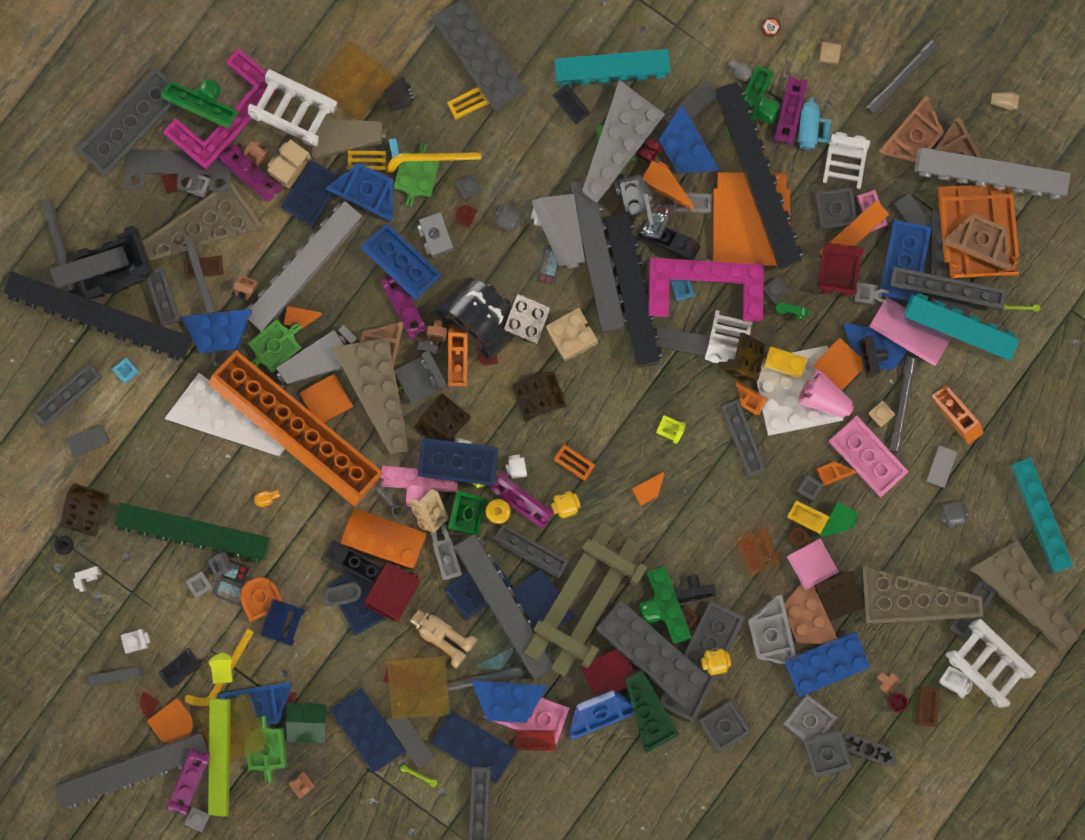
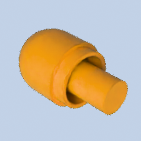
[254,490,281,508]

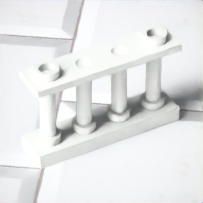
[248,69,337,147]
[946,619,1036,707]

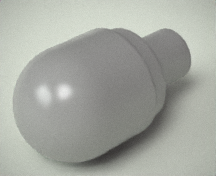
[729,59,753,81]

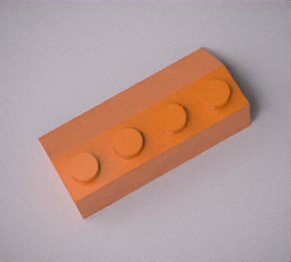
[341,508,427,570]

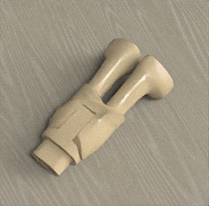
[410,609,478,669]

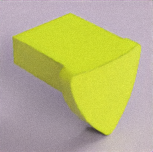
[656,415,686,444]
[209,652,233,684]

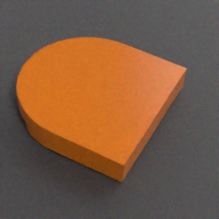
[240,577,285,622]
[147,698,193,743]

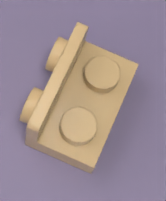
[409,489,449,533]

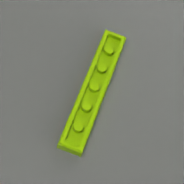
[208,698,230,816]

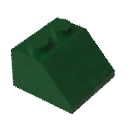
[286,703,327,743]

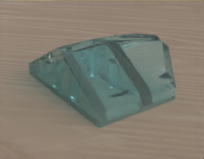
[477,648,514,671]

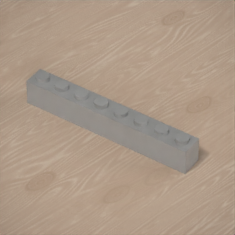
[914,148,1071,199]
[247,202,363,332]

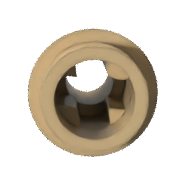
[991,92,1019,110]

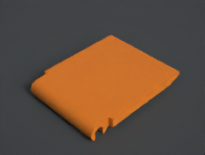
[713,172,790,266]
[937,184,1019,279]

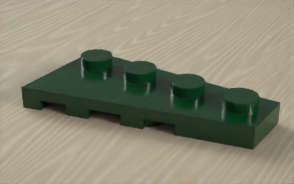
[625,669,679,753]

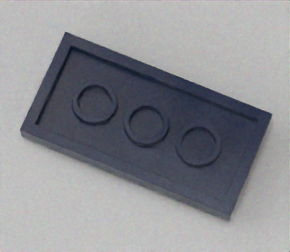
[418,438,499,486]
[330,688,406,774]
[431,710,517,783]

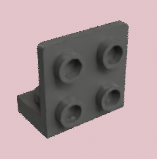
[619,175,656,225]
[395,350,446,404]

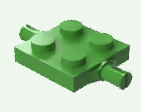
[394,143,439,207]
[248,319,302,373]
[244,716,287,783]

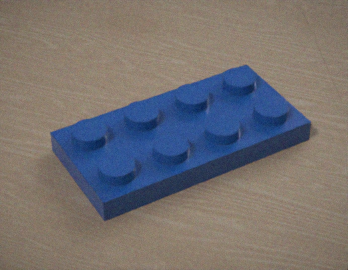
[880,220,932,301]
[361,224,442,300]
[784,631,870,697]

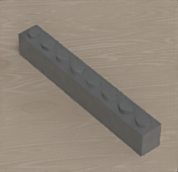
[570,180,627,334]
[454,534,555,680]
[54,730,209,809]

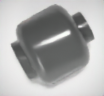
[494,203,523,232]
[939,501,969,528]

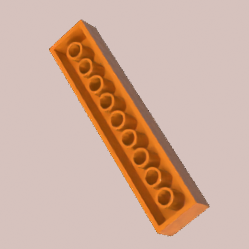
[208,350,383,507]

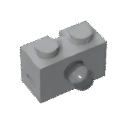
[417,212,454,258]

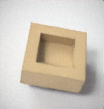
[819,42,841,65]
[868,400,896,428]

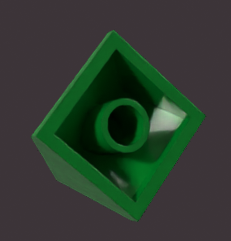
[448,491,486,536]

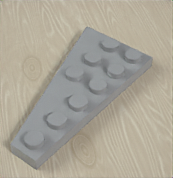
[582,80,665,203]

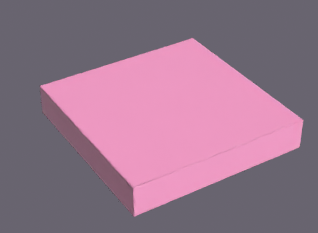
[787,538,839,590]

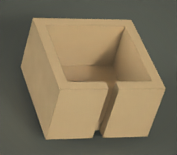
[268,139,312,190]
[546,308,598,362]

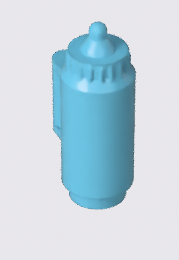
[798,97,832,150]

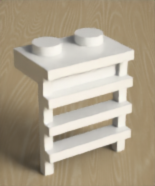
[823,132,870,189]
[705,310,753,363]

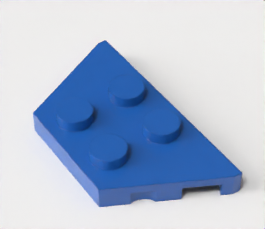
[658,106,719,173]
[326,163,393,222]
[182,309,252,353]
[843,323,908,371]
[472,680,547,723]
[218,682,292,729]
[569,691,634,740]

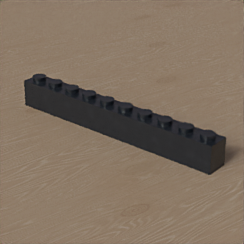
[715,82,804,270]
[3,271,192,361]

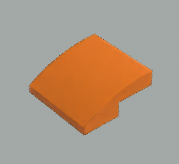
[813,338,864,391]
[299,374,353,423]

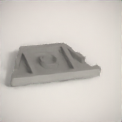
[748,594,796,664]

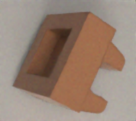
[244,141,269,166]
[234,275,259,300]
[427,319,447,343]
[877,672,901,696]
[288,771,316,799]

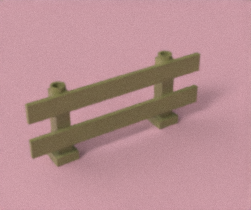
[525,522,647,677]

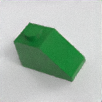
[818,502,859,538]

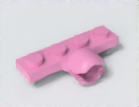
[381,466,458,508]

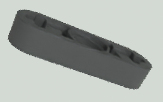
[87,667,144,686]
[843,733,896,765]

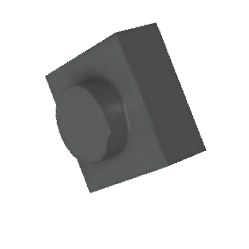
[456,174,482,200]
[763,277,789,304]
[417,340,438,356]
[797,475,823,502]
[208,551,233,578]

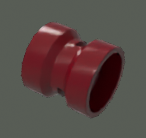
[637,138,663,164]
[887,693,908,712]

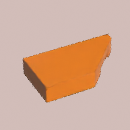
[283,306,322,329]
[735,381,768,415]
[816,461,857,487]
[632,472,664,506]

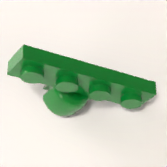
[727,65,780,137]
[161,79,238,129]
[639,566,692,645]

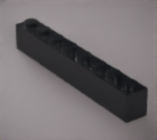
[605,213,663,369]

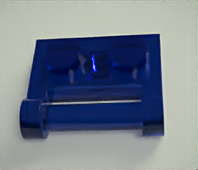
[260,598,306,646]

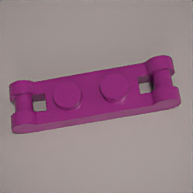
[774,76,808,146]
[219,144,283,202]
[380,276,427,340]
[489,472,554,528]
[166,748,210,816]

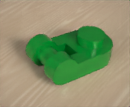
[774,303,810,320]

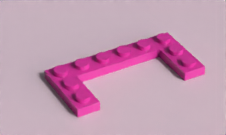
[163,48,279,170]
[648,258,764,322]

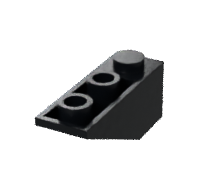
[384,77,414,112]
[638,219,701,260]
[320,539,383,585]

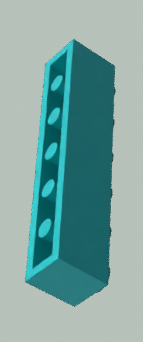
[555,49,670,87]
[903,293,1020,361]
[1010,457,1073,574]

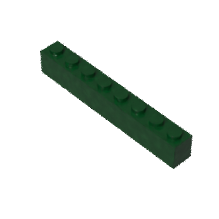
[114,502,271,563]

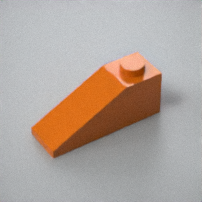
[642,161,694,211]
[448,324,468,387]
[931,385,984,445]

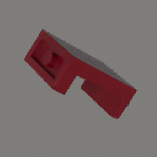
[817,242,864,297]
[364,562,421,624]
[580,649,638,698]

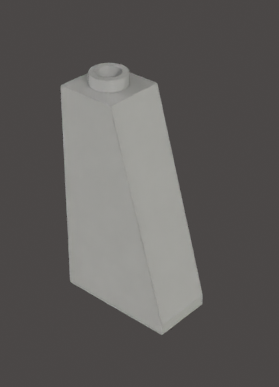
[532,194,585,269]
[276,330,344,386]

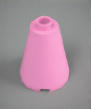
[798,370,854,418]

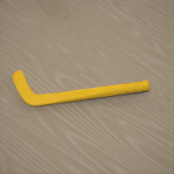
[386,152,481,173]
[185,628,254,707]

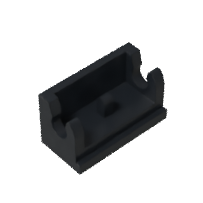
[159,648,202,689]

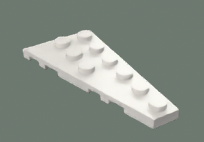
[165,373,285,457]

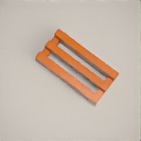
[553,444,596,481]

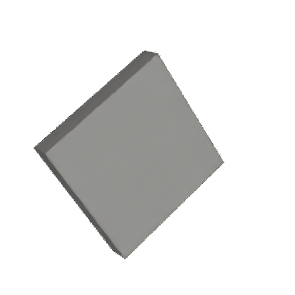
[783,694,837,740]

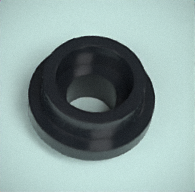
[54,536,74,555]

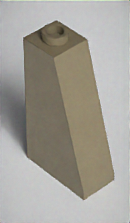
[312,118,387,159]

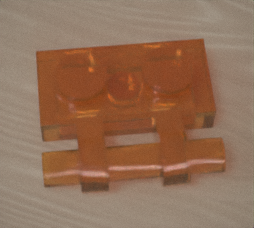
[735,528,780,576]

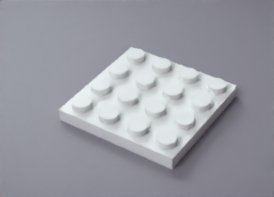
[756,345,843,436]

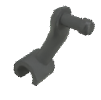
[375,478,402,517]

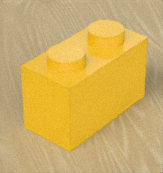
[764,346,808,379]

